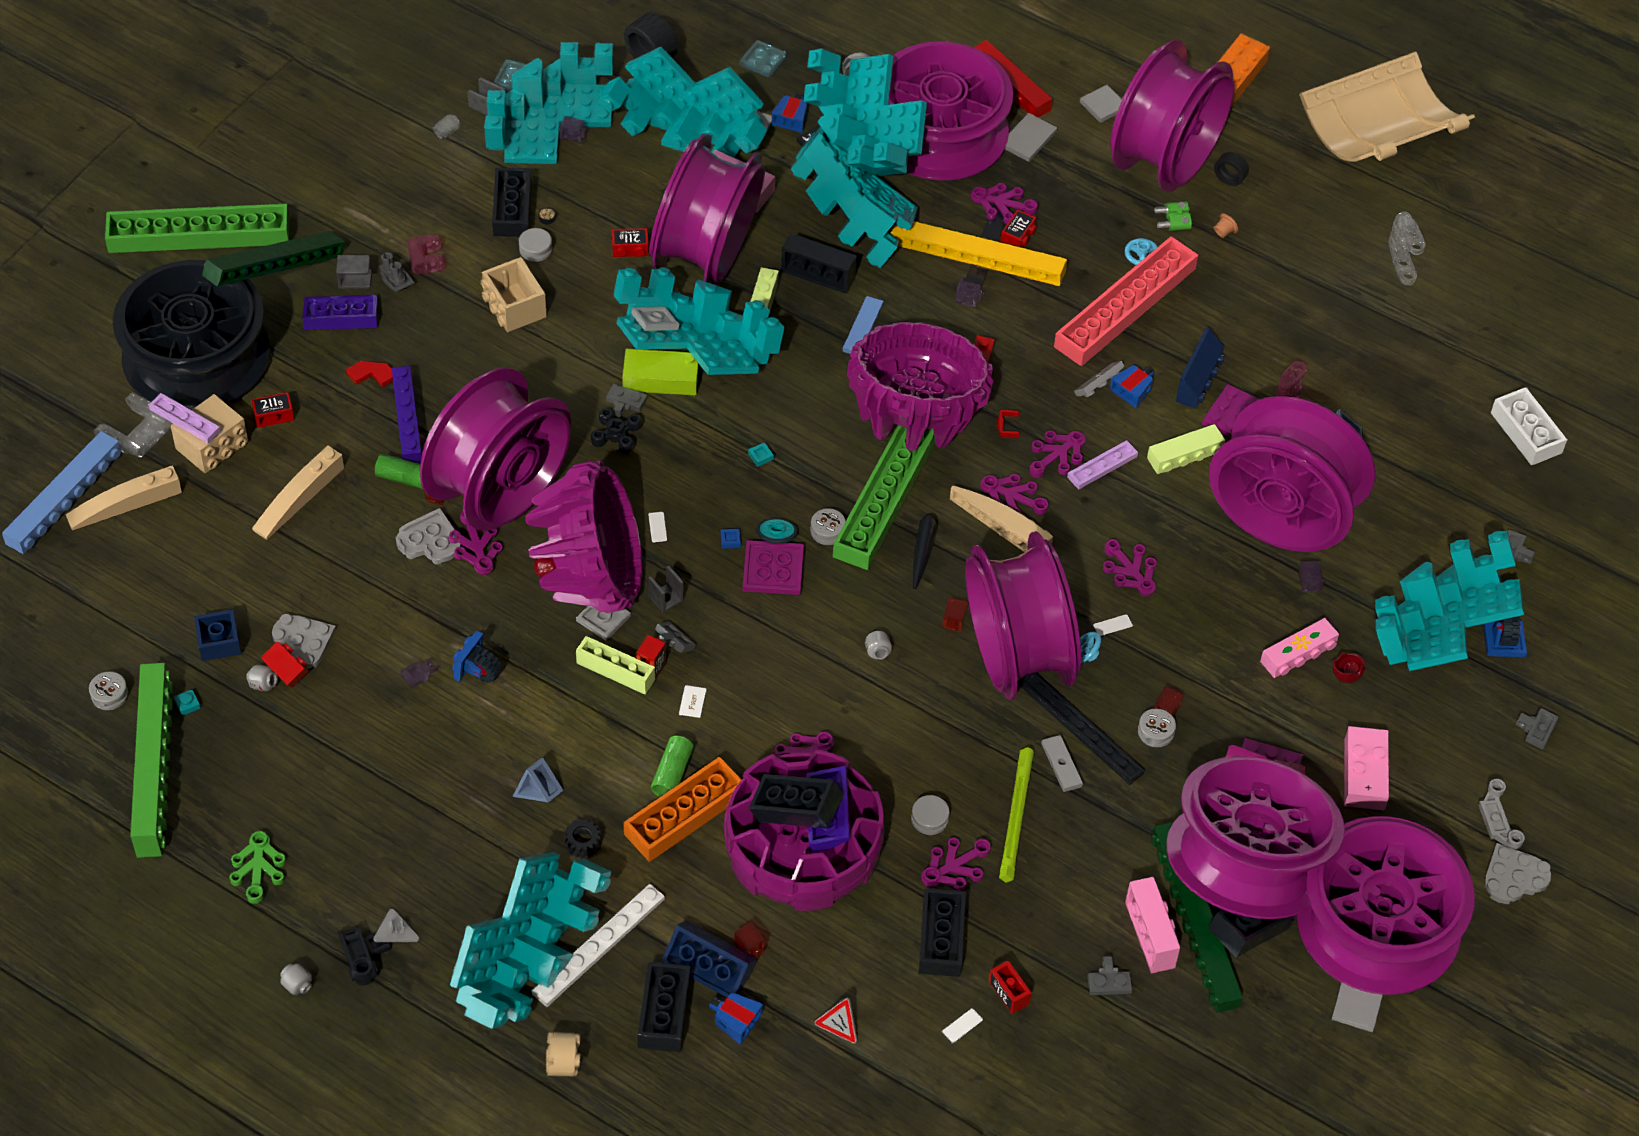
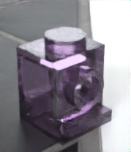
[559,116,587,142]
[955,278,983,307]
[1298,561,1323,592]

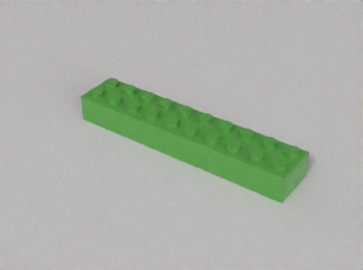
[105,204,289,253]
[833,425,935,570]
[131,663,173,858]

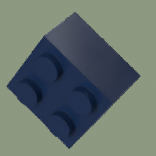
[194,609,241,661]

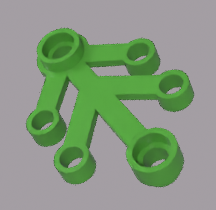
[229,831,286,904]

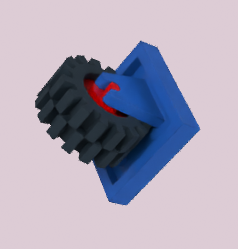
[1483,616,1527,657]
[452,630,502,683]

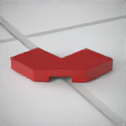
[346,361,393,387]

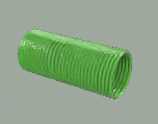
[375,453,424,490]
[651,736,694,797]

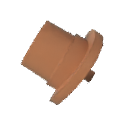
[1213,213,1238,238]

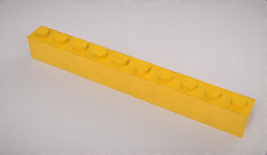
[891,221,1067,286]

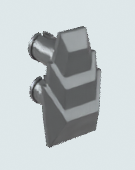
[379,252,414,292]

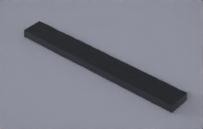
[963,186,1014,293]
[1018,673,1145,785]

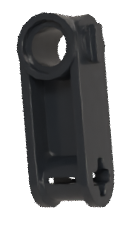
[338,925,378,986]

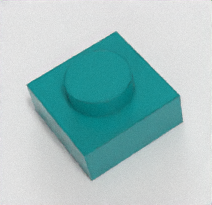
[748,443,774,467]
[174,690,201,716]

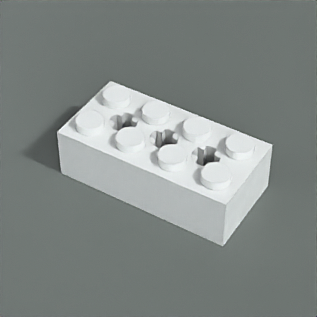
[1491,387,1567,466]

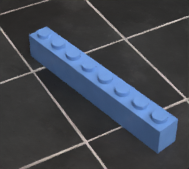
[2,431,121,554]

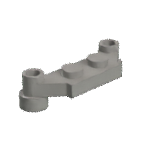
[1478,779,1525,850]

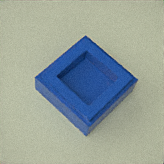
[720,529,741,549]

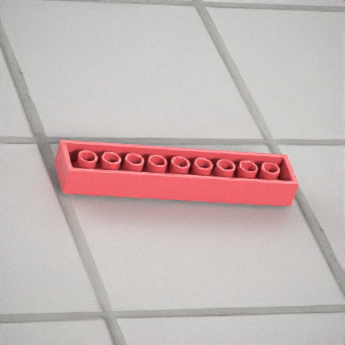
[1054,236,1198,367]

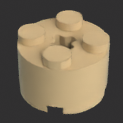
[546,1032,580,1076]

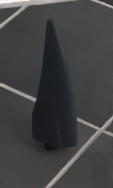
[913,515,937,589]

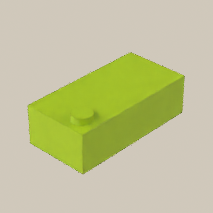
[623,349,699,395]

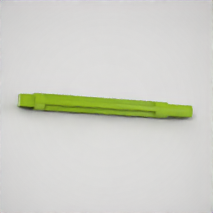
[999,747,1034,883]

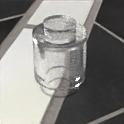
[433,114,459,139]

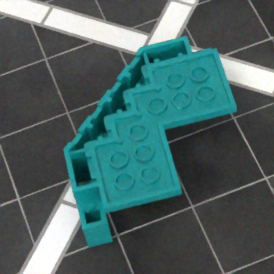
[484,42,613,164]
[598,47,767,158]
[804,49,927,176]
[791,126,918,268]
[614,267,784,375]
[1375,531,1524,671]
[450,852,611,1029]

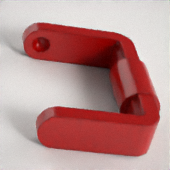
[997,410,1020,438]

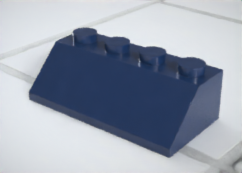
[1176,328,1225,409]
[661,920,757,997]

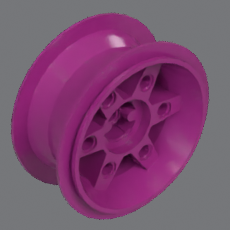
[1110,40,1235,192]
[888,41,1013,181]
[649,133,765,285]
[420,367,571,531]
[1209,396,1376,552]
[965,531,1081,700]
[1166,756,1345,919]
[1296,816,1475,995]

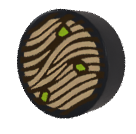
[538,207,556,225]

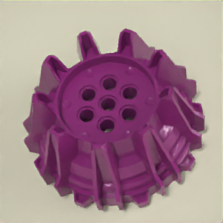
[846,322,993,451]
[525,461,642,613]

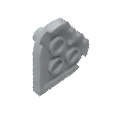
[396,508,461,564]
[272,614,336,669]
[1484,843,1551,904]

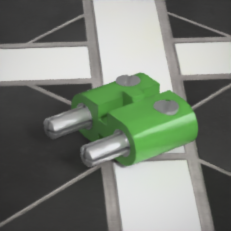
[1154,202,1192,231]

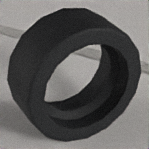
[1214,152,1249,186]

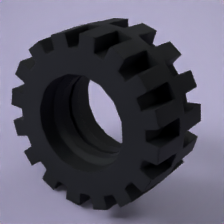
[564,819,601,858]

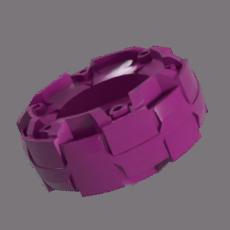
[724,750,884,911]

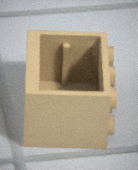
[481,257,546,332]
[170,394,248,473]

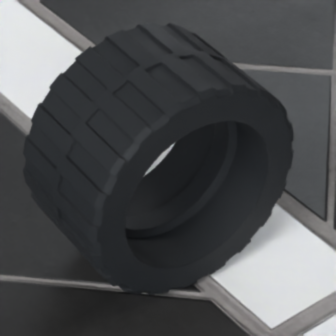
[624,12,679,59]

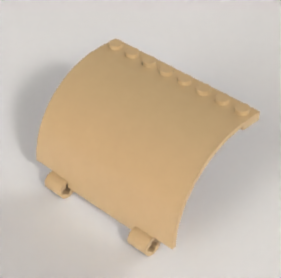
[1299,52,1475,162]

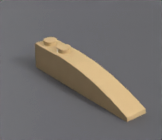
[252,446,344,540]
[66,465,182,531]
[950,486,1053,552]

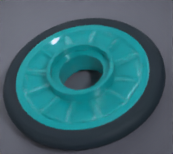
[756,518,798,544]

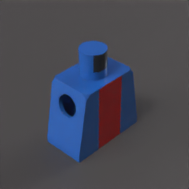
[772,93,807,133]
[1110,365,1154,408]
[709,993,763,1045]

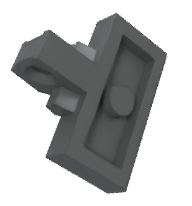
[606,384,647,418]
[1508,530,1535,564]
[655,621,696,653]
[1516,708,1559,750]
[1087,956,1132,995]

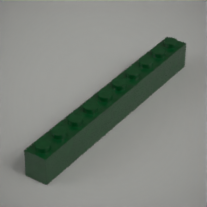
[202,231,345,286]
[1151,822,1243,1013]

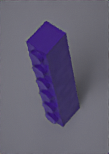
[392,366,422,464]

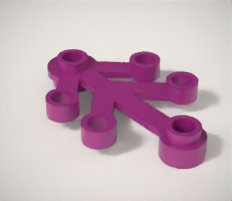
[971,183,1038,224]
[1029,430,1086,478]
[980,474,1048,515]
[448,510,502,575]
[1103,539,1157,596]
[775,732,834,757]
[921,838,991,891]

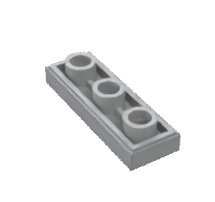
[1074,361,1124,397]
[1041,735,1083,792]

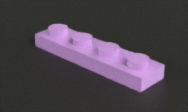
[149,393,220,443]
[1067,440,1138,490]

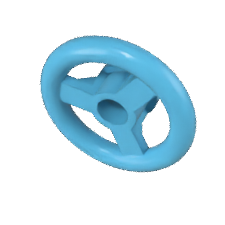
[1125,238,1158,265]
[1080,632,1101,663]

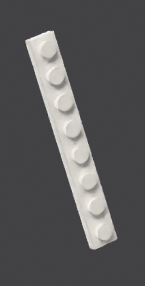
[532,884,665,1007]

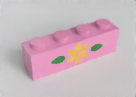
[1260,618,1339,678]

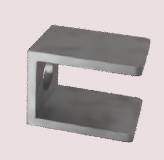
[468,78,505,115]
[336,255,371,288]
[648,566,683,613]

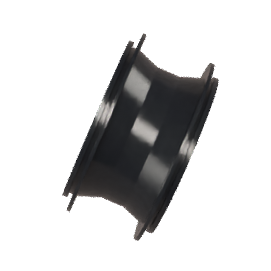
[113,260,270,410]

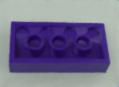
[303,295,378,330]
[806,766,850,853]

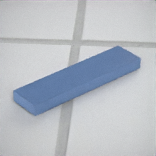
[843,296,884,354]

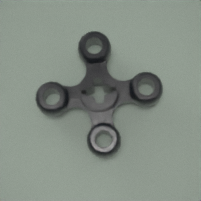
[591,408,641,453]

